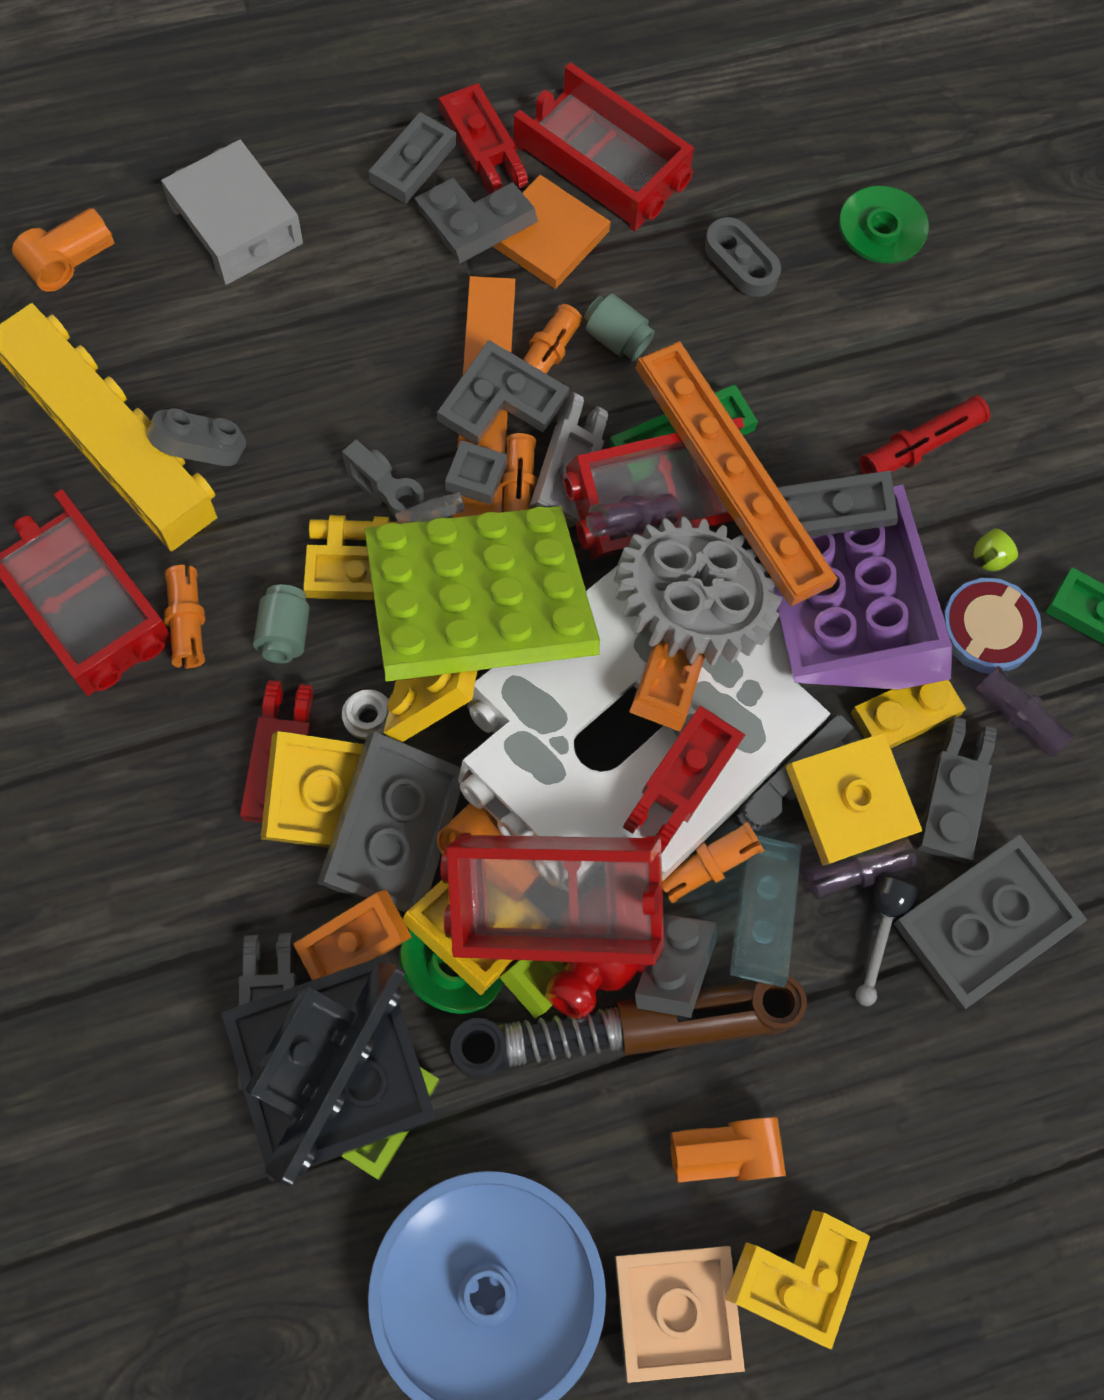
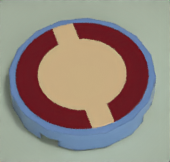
[942,578,1042,673]

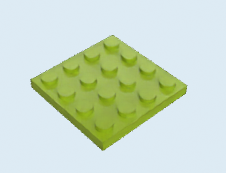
[365,506,600,682]

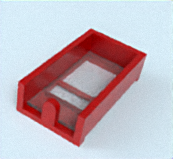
[513,62,694,232]
[563,417,745,561]
[0,489,171,697]
[440,833,664,965]

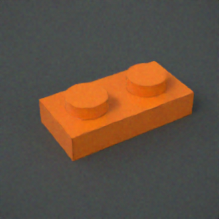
[293,890,412,980]

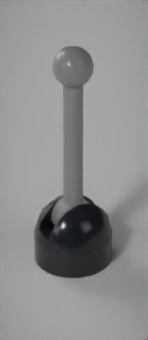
[855,877,918,1006]

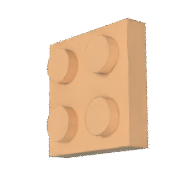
[614,1246,745,1383]

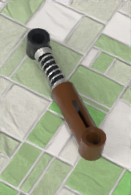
[450,973,807,1080]

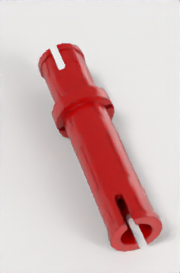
[859,395,990,474]

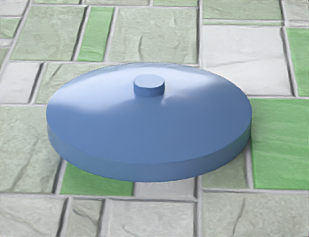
[368,1171,606,1400]

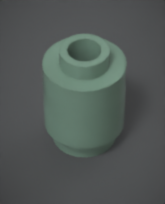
[584,293,655,361]
[253,584,310,663]

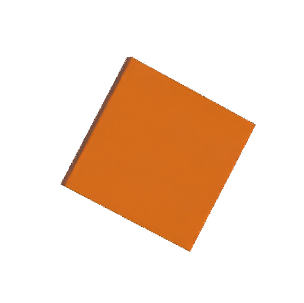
[492,175,611,289]

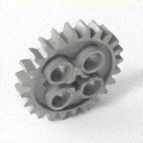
[614,517,782,665]

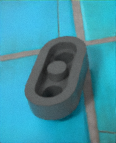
[704,217,781,297]
[147,408,246,466]

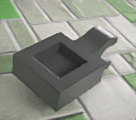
[342,439,424,520]

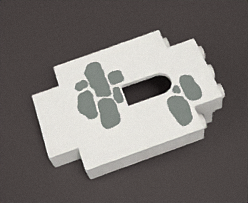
[458,565,831,894]

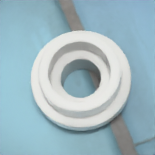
[342,690,389,740]

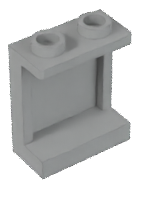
[161,139,303,285]

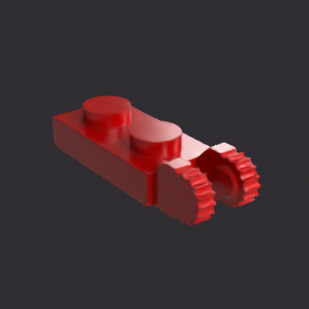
[438,83,528,194]
[240,680,313,823]
[623,705,745,853]

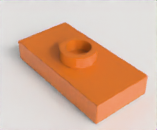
[629,641,705,731]

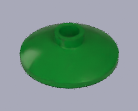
[839,186,929,264]
[399,930,503,1014]

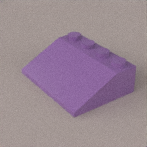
[770,485,952,689]

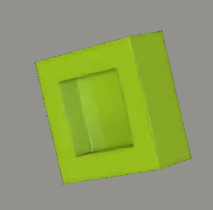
[499,960,565,1019]

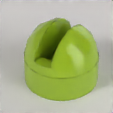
[973,528,1018,571]

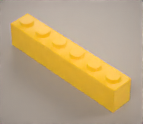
[0,303,218,552]

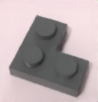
[415,178,538,264]
[437,340,570,445]

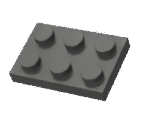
[317,731,461,916]
[893,834,1087,1012]

